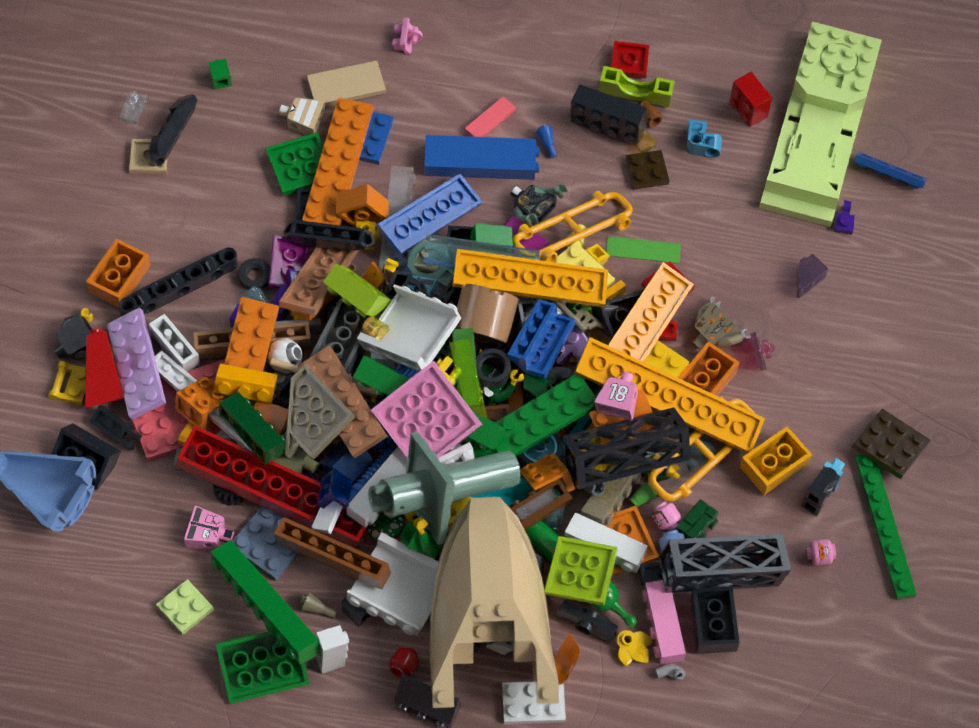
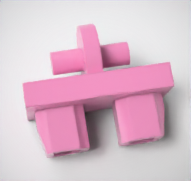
[392,18,423,55]

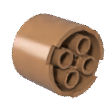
[454,284,519,344]

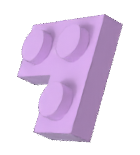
[556,326,588,365]

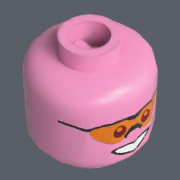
[807,539,836,566]

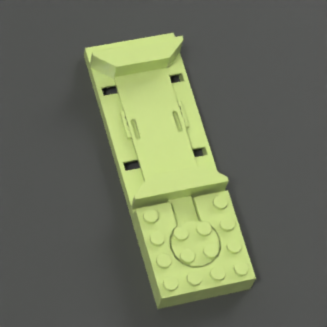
[759,22,882,227]

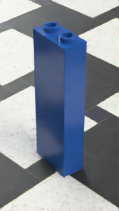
[424,135,539,180]

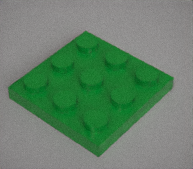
[265,132,324,196]

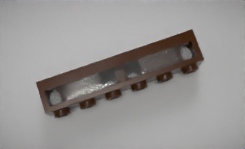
[510,479,572,531]

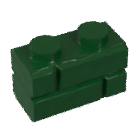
[676,499,719,539]

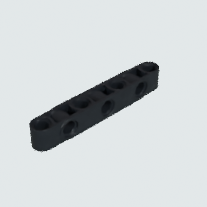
[119,247,238,317]

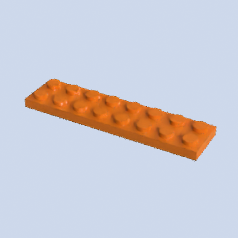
[302,98,374,225]

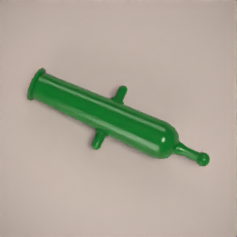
[525,521,637,627]

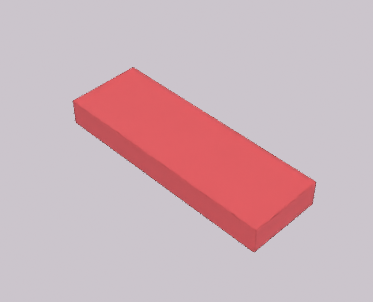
[465,96,516,137]

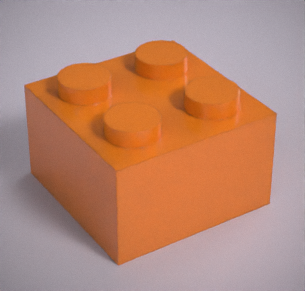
[336,184,389,227]

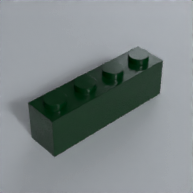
[219,392,286,465]

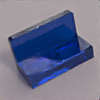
[317,468,352,509]

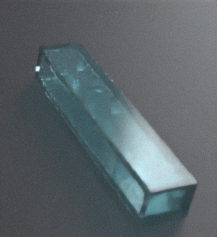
[423,234,540,268]

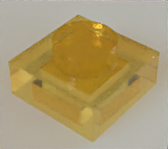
[632,130,657,153]

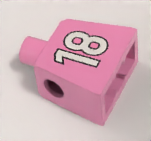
[595,372,638,421]

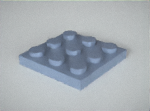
[232,506,300,581]

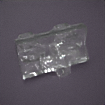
[119,90,149,126]

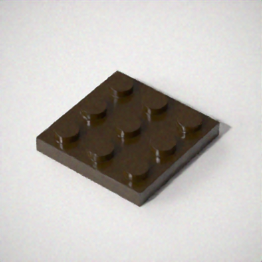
[852,408,931,480]

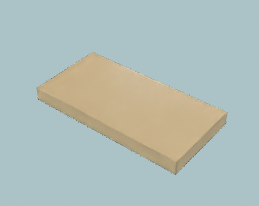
[307,60,386,106]

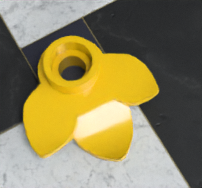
[616,630,653,666]

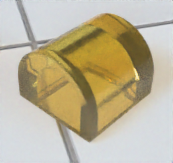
[362,317,390,340]

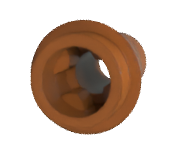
[640,101,662,127]

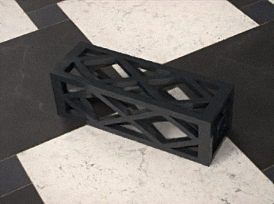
[563,407,691,489]
[659,534,791,593]

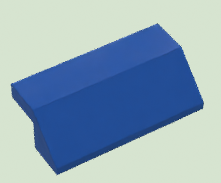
[507,299,575,379]

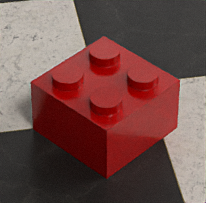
[729,71,773,127]

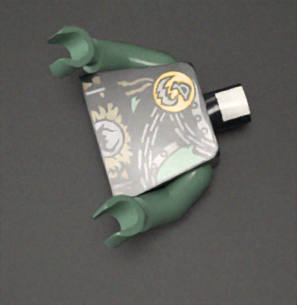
[510,184,568,228]

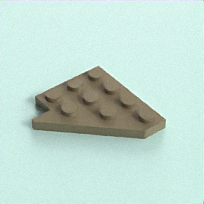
[285,364,356,459]

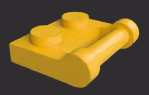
[48,361,86,406]

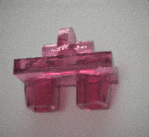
[742,332,775,371]

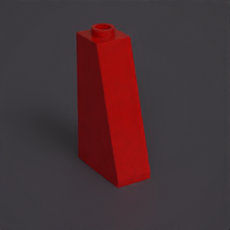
[85,327,124,408]

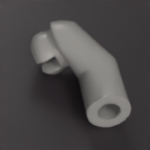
[654,663,685,680]

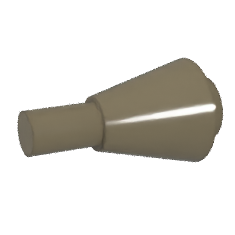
[299,592,337,618]

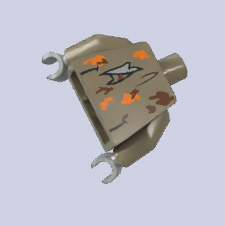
[693,297,752,349]

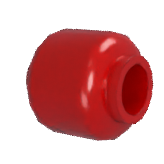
[389,647,419,678]

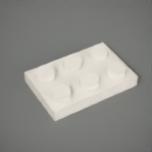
[502,682,566,724]

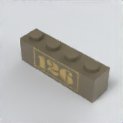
[581,457,641,526]

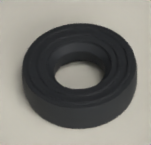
[238,258,270,291]

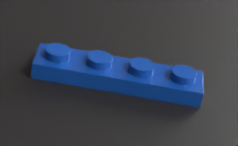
[854,152,927,189]

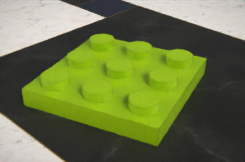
[544,536,618,606]

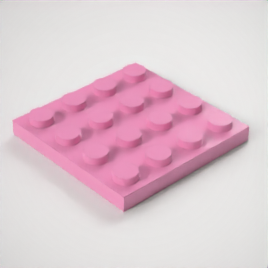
[371,361,482,459]

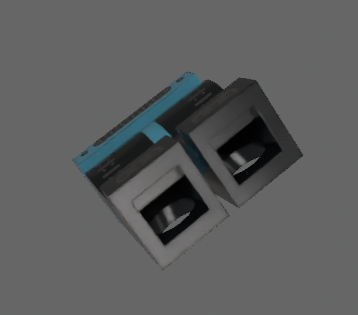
[801,458,845,516]

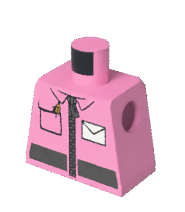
[184,506,234,550]

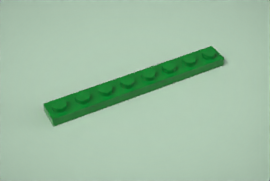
[855,454,917,600]

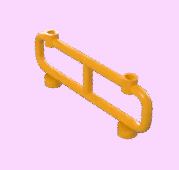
[513,191,633,262]
[648,396,754,502]

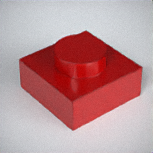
[658,320,678,341]

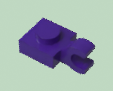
[834,200,855,235]

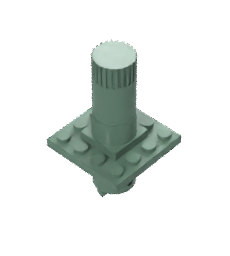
[368,432,520,545]

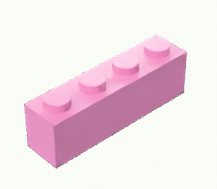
[641,580,686,665]

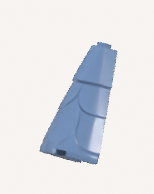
[0,451,96,532]

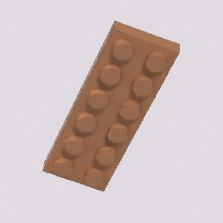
[279,247,359,316]
[297,345,388,458]

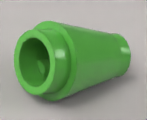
[629,481,657,507]

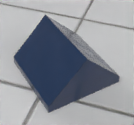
[319,440,374,489]

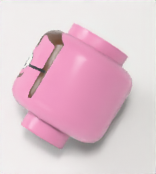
[652,501,681,531]

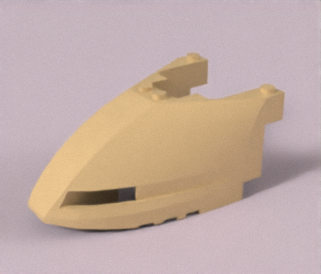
[429,497,559,708]

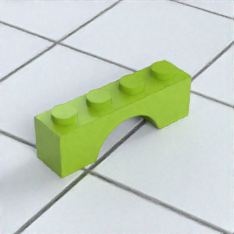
[599,66,675,108]

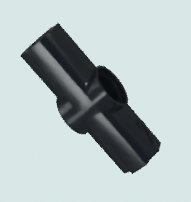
[557,600,618,643]

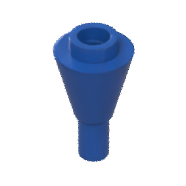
[535,125,557,158]

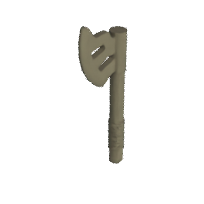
[551,300,604,333]

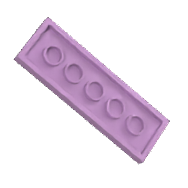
[107,308,166,420]

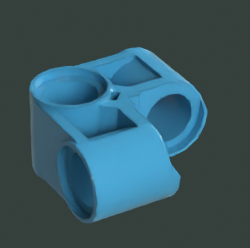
[686,119,722,158]

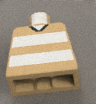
[279,98,325,136]

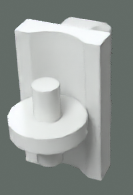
[438,442,475,465]

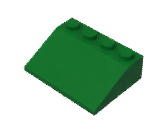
[215,629,310,704]

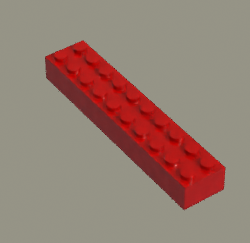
[176,425,367,549]

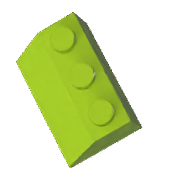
[323,263,392,317]

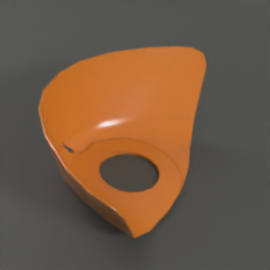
[554,634,580,685]

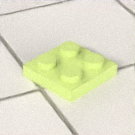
[156,579,214,635]

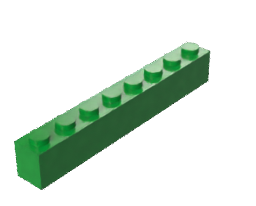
[353,356,506,451]
[211,540,321,665]

